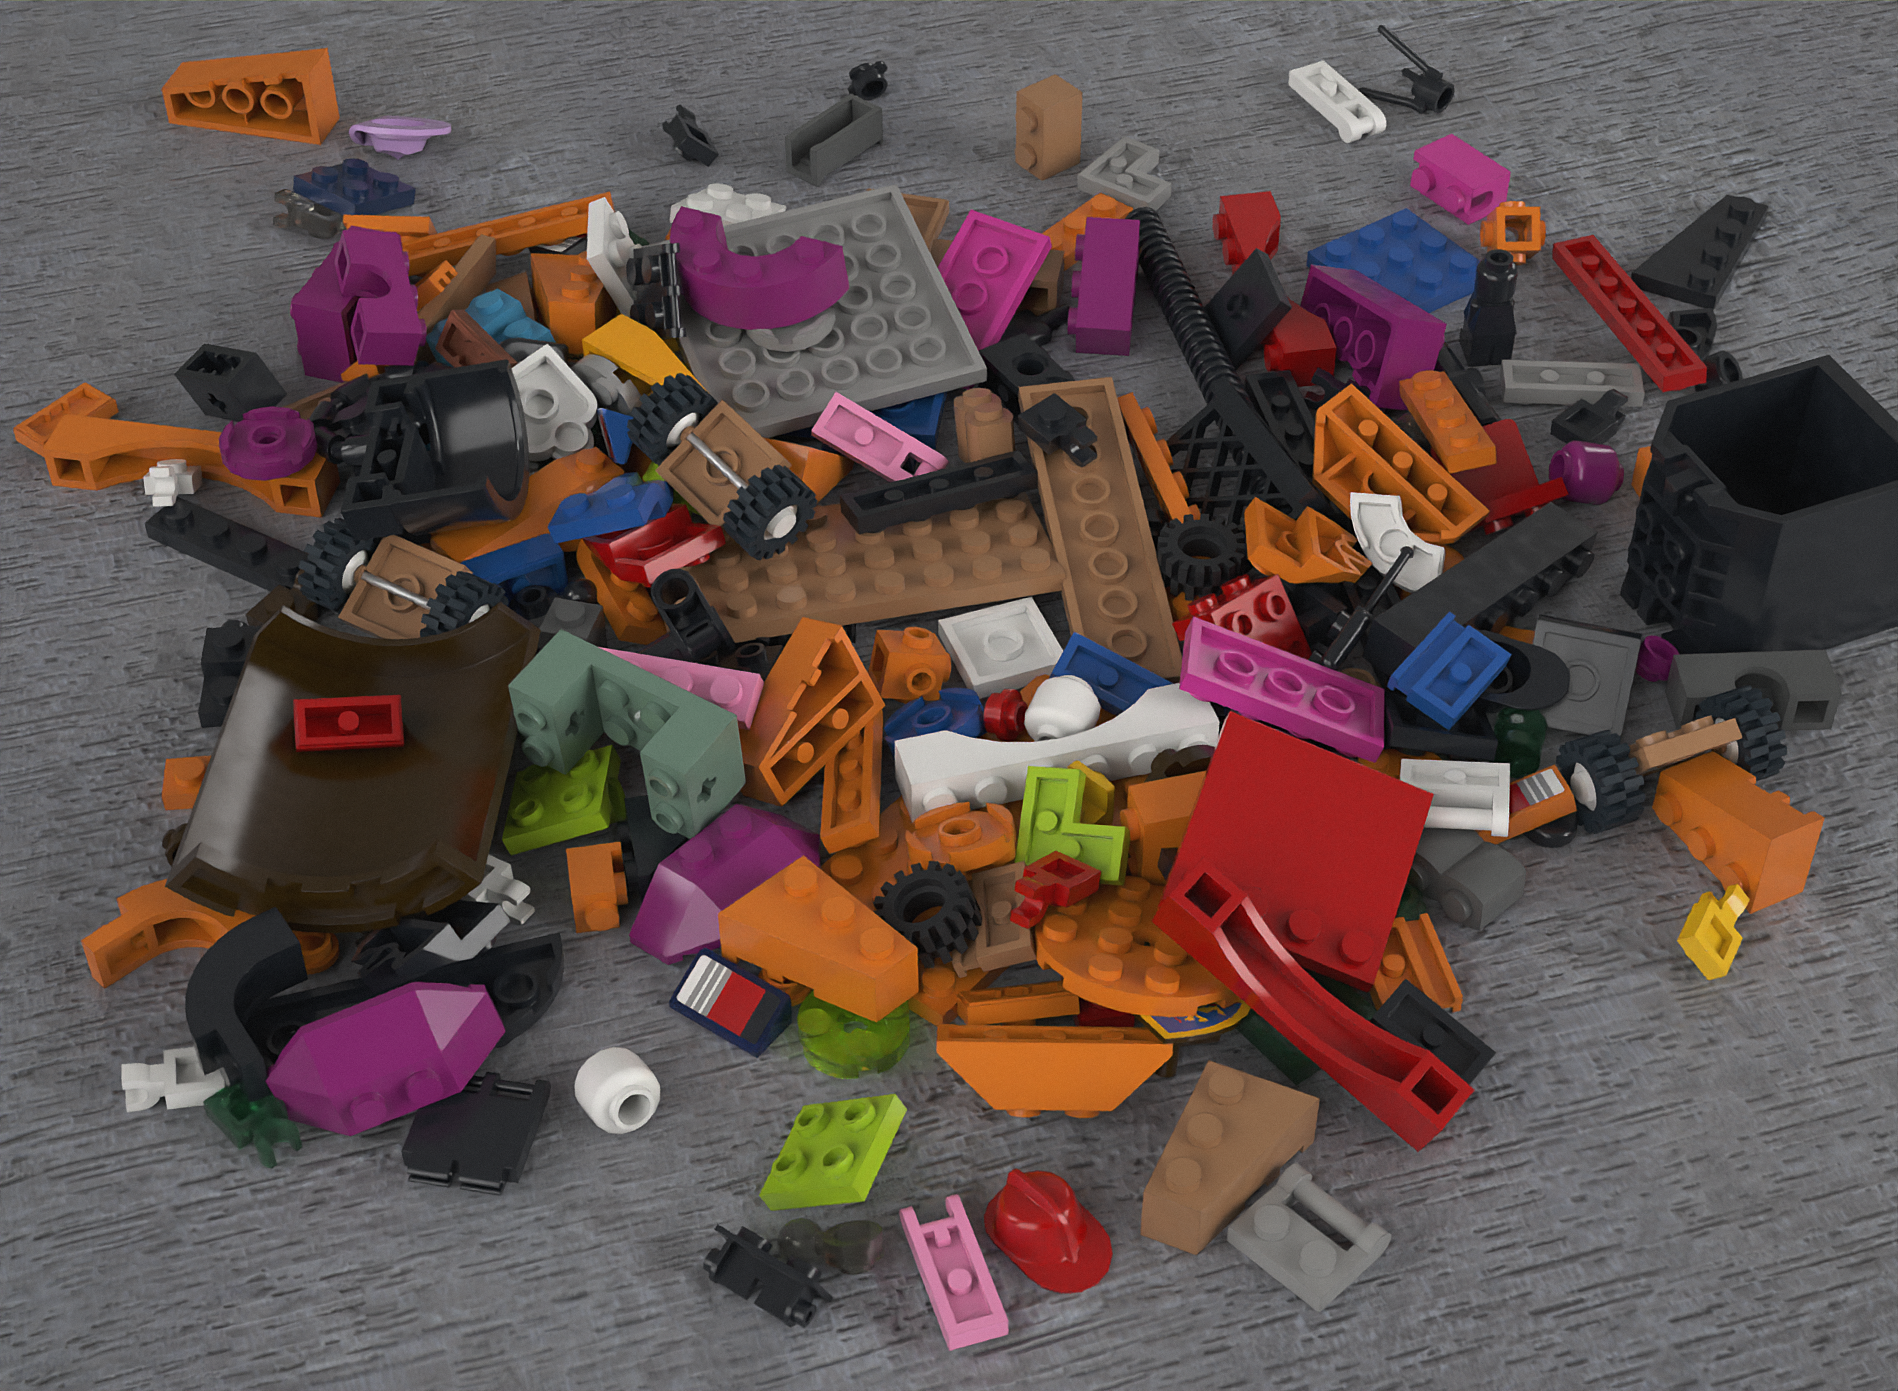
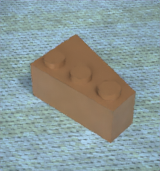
[1140,1060,1320,1255]

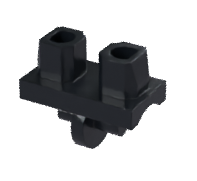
[1279,577,1347,648]

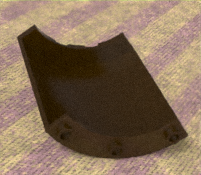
[165,602,541,933]

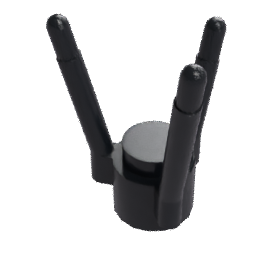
[1358,25,1455,114]

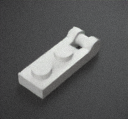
[1288,61,1386,143]

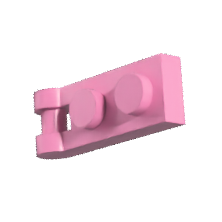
[811,392,949,482]

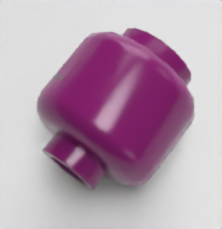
[1548,440,1624,505]

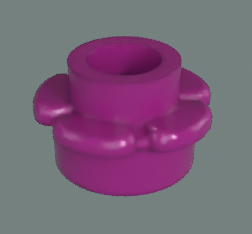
[1635,635,1679,682]

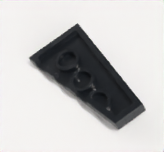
[1631,194,1769,311]

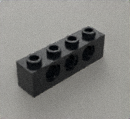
[978,333,1129,443]

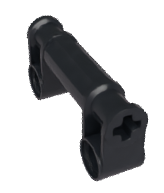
[535,569,736,664]

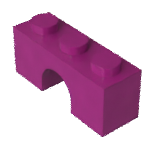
[334,230,427,365]

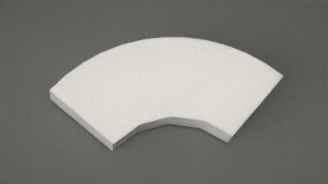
[1350,492,1445,593]

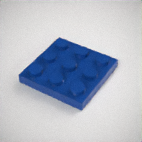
[1306,208,1480,313]

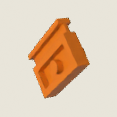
[1369,913,1463,1012]

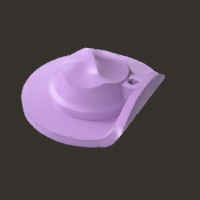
[349,116,451,160]

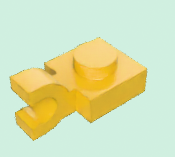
[1677,884,1750,980]

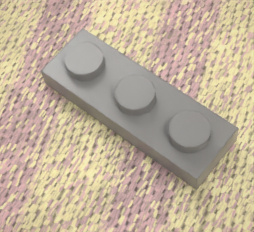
[1500,360,1645,407]

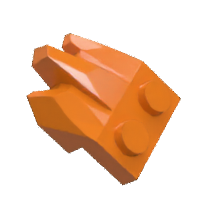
[1244,497,1373,584]

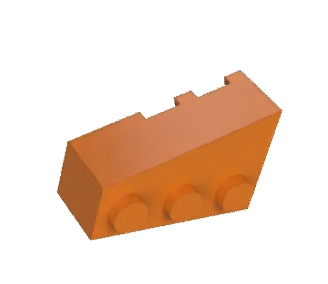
[531,251,617,354]
[1652,751,1825,914]
[718,855,919,1023]

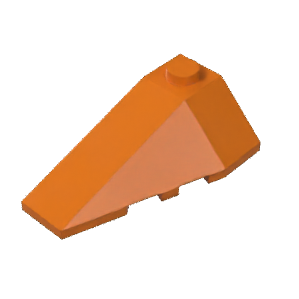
[431,447,625,563]

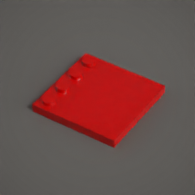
[1157,711,1434,993]

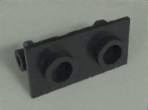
[703,1224,833,1328]

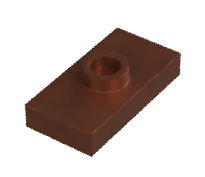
[435,310,518,368]

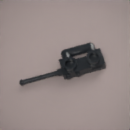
[1308,546,1414,671]

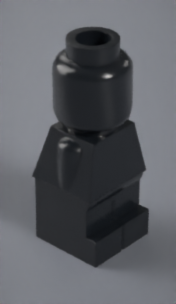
[1459,249,1518,367]

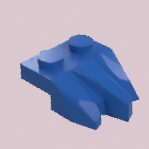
[547,472,674,544]

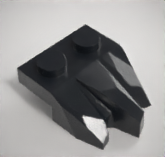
[351,900,511,994]

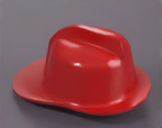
[984,1168,1113,1294]

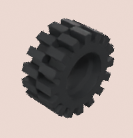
[1157,513,1247,601]
[873,861,982,969]

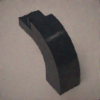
[185,907,308,1104]

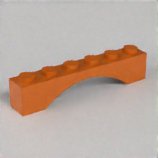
[42,414,340,518]

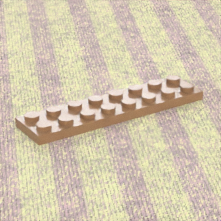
[1018,377,1182,684]

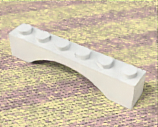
[894,683,1219,822]

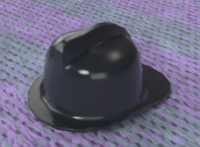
[1471,630,1570,714]

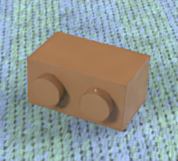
[1015,74,1083,181]

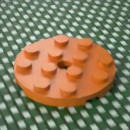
[1034,876,1241,1017]

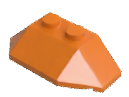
[1312,383,1490,545]
[936,1024,1173,1118]

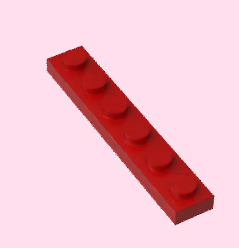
[1552,235,1707,392]

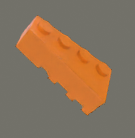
[161,48,340,145]

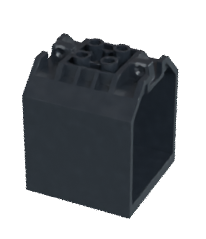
[1620,355,1898,655]

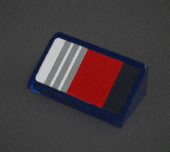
[669,947,792,1058]

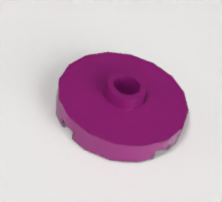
[219,406,317,481]

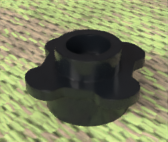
[848,61,888,101]

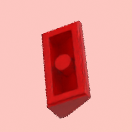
[293,695,404,752]

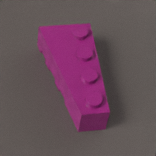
[1300,265,1447,411]

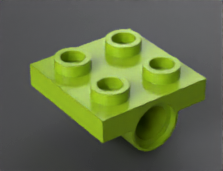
[502,745,626,855]
[759,1094,907,1211]

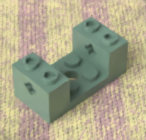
[508,629,746,839]

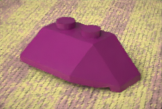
[629,804,821,965]
[266,982,506,1136]

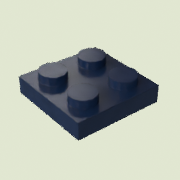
[293,158,416,216]

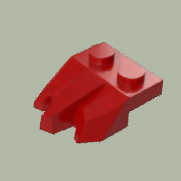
[582,503,726,588]

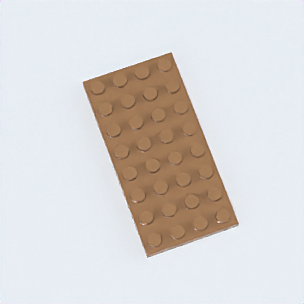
[664,492,1066,643]

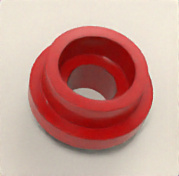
[984,689,1028,741]

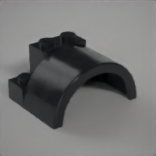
[341,359,529,545]

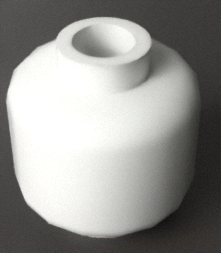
[1024,675,1101,742]
[574,1047,660,1134]

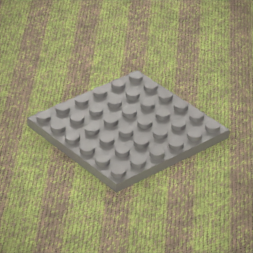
[641,184,987,438]

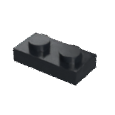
[1369,979,1496,1085]

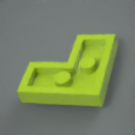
[1014,766,1130,886]

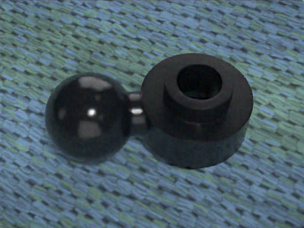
[509,579,600,620]

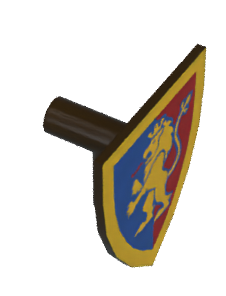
[1132,1000,1252,1078]

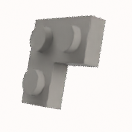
[1077,136,1172,211]

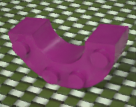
[670,206,849,330]

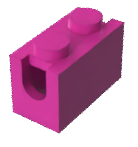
[1410,133,1511,225]

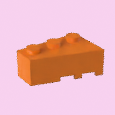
[739,617,886,807]

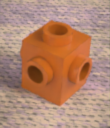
[1480,201,1546,266]
[868,627,951,704]

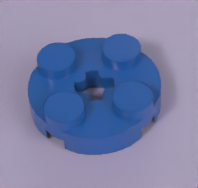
[884,687,987,761]

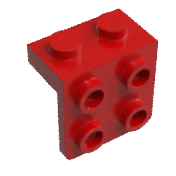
[1431,419,1569,535]
[1172,574,1312,660]

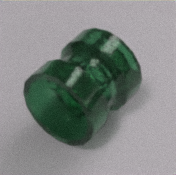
[1489,707,1548,778]

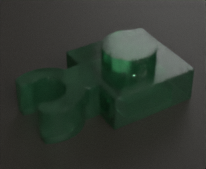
[203,1084,303,1169]

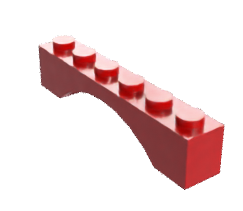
[1212,191,1337,387]
[1151,857,1475,1152]

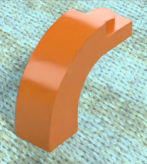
[81,879,256,989]

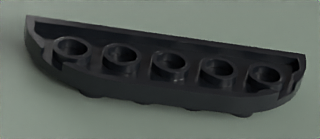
[244,932,564,1070]

